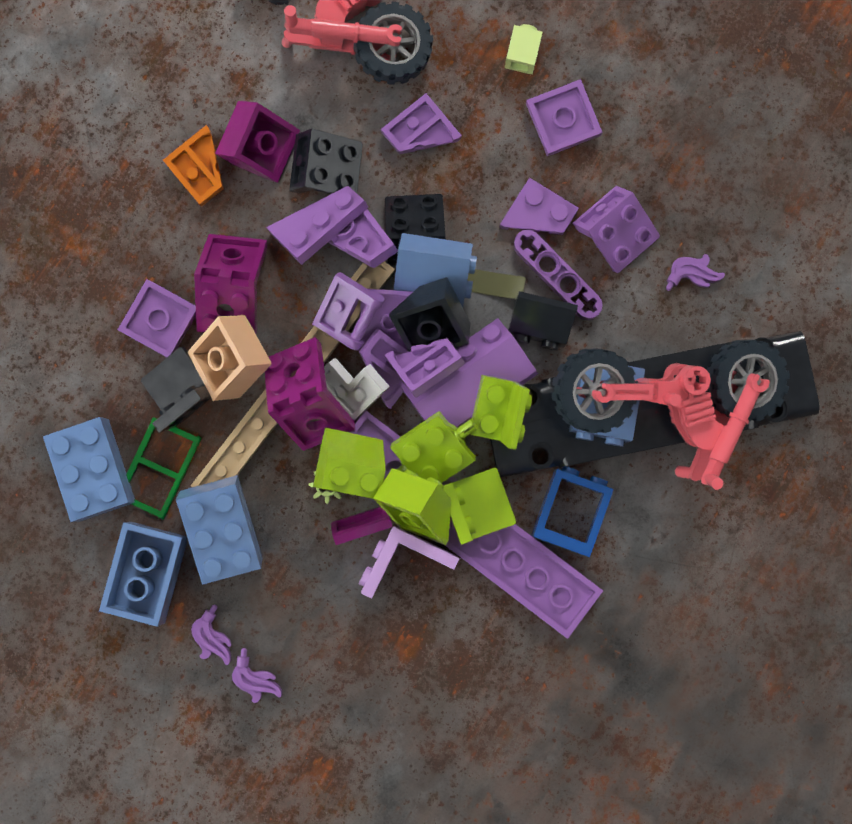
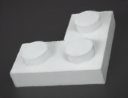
[324,358,390,421]

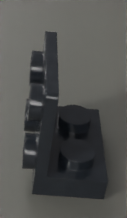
[289,128,363,194]
[385,194,446,263]
[141,347,212,433]

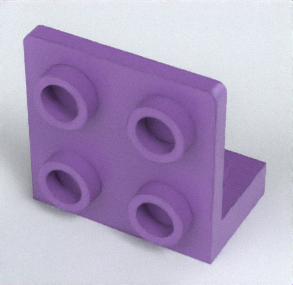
[573,186,660,273]

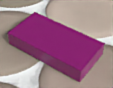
[331,507,393,545]

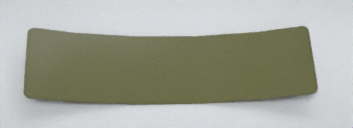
[467,269,526,299]

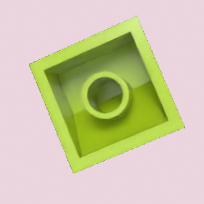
[313,428,386,499]
[373,468,451,545]

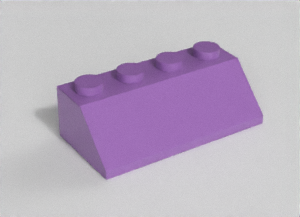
[400,318,538,428]

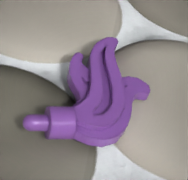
[666,254,725,291]
[191,604,232,665]
[232,648,282,703]

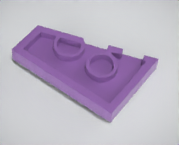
[266,186,368,265]
[328,209,398,268]

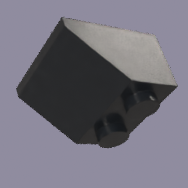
[389,277,471,352]
[508,291,578,351]

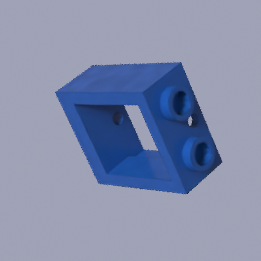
[531,466,614,557]

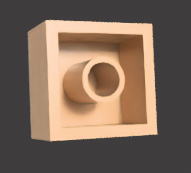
[187,315,272,401]

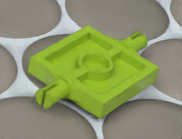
[390,411,478,483]

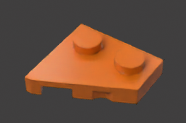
[163,125,224,207]

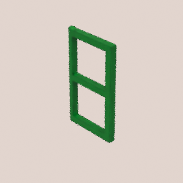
[126,417,202,520]

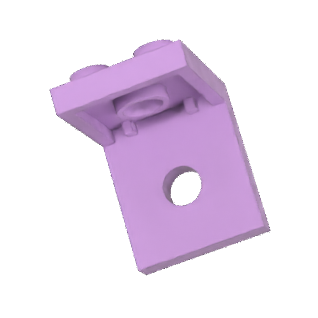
[359,525,459,599]

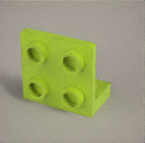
[470,375,532,450]
[443,468,516,545]

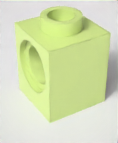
[505,24,543,75]

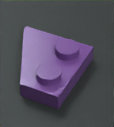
[381,93,462,154]
[499,178,579,235]
[359,328,408,409]
[385,338,465,398]

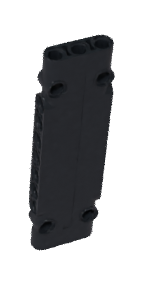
[490,331,820,478]

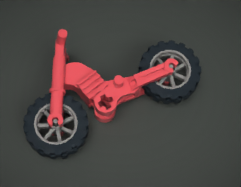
[282,0,433,85]
[552,339,790,490]

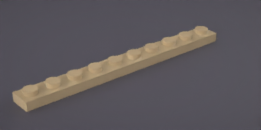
[191,261,395,487]

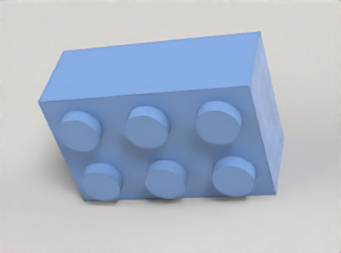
[43,417,135,522]
[176,475,263,585]
[99,522,188,627]

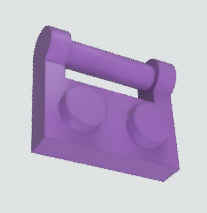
[312,272,385,350]

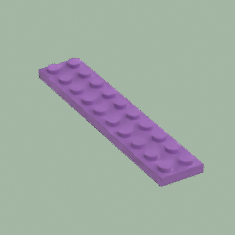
[349,410,603,639]

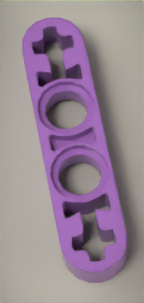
[513,229,603,320]

